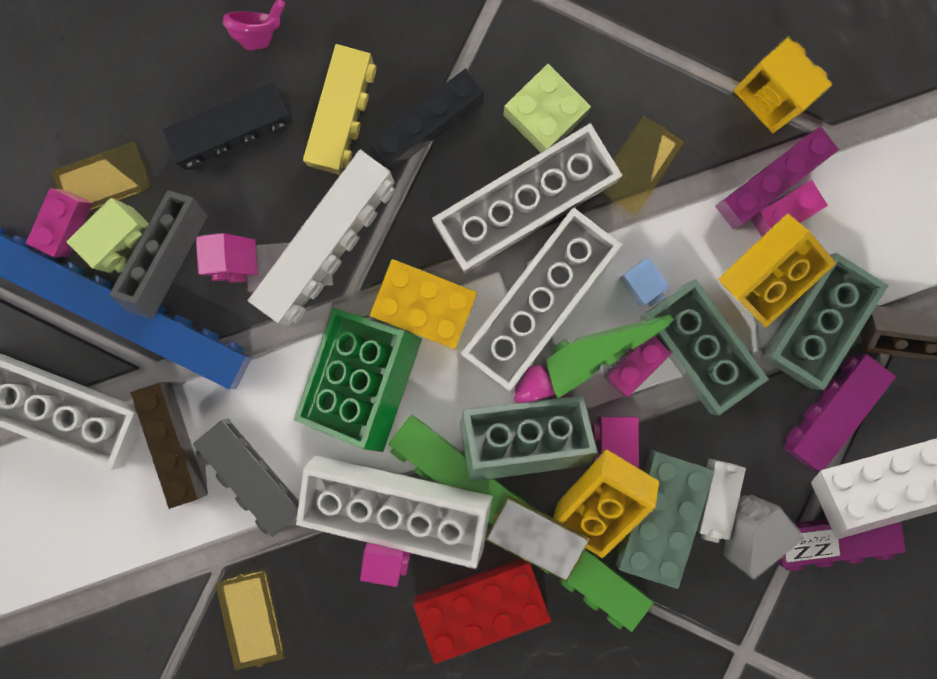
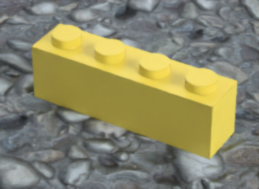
[303,44,376,175]

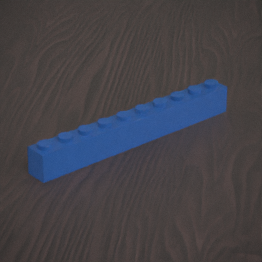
[0,227,252,390]

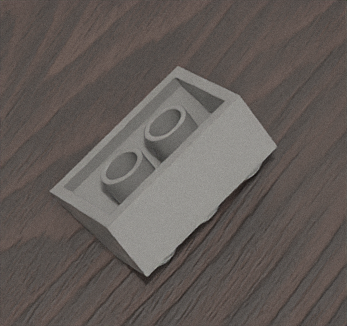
[724,494,805,579]

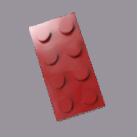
[414,558,551,664]

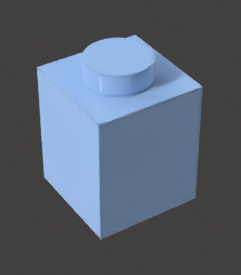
[619,257,670,307]

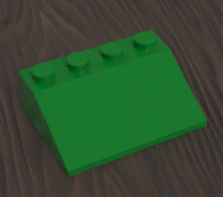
[294,308,423,452]

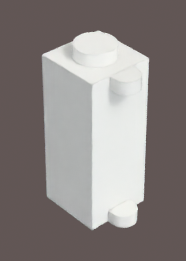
[697,458,746,543]

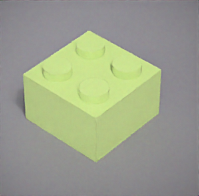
[503,64,591,153]
[66,198,149,274]

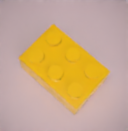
[733,37,832,133]
[717,213,836,328]
[369,259,478,350]
[552,449,659,558]

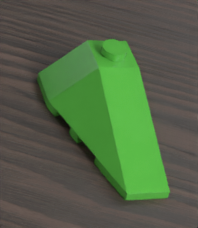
[546,315,673,398]

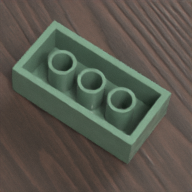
[760,253,889,390]
[640,279,769,415]
[460,395,597,482]
[614,449,715,589]

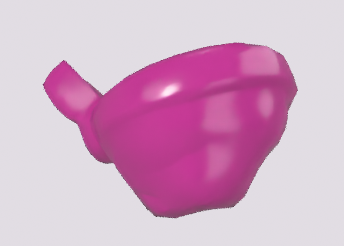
[223,0,285,51]
[513,365,571,404]

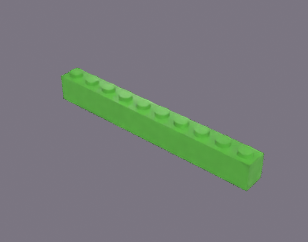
[388,414,654,632]

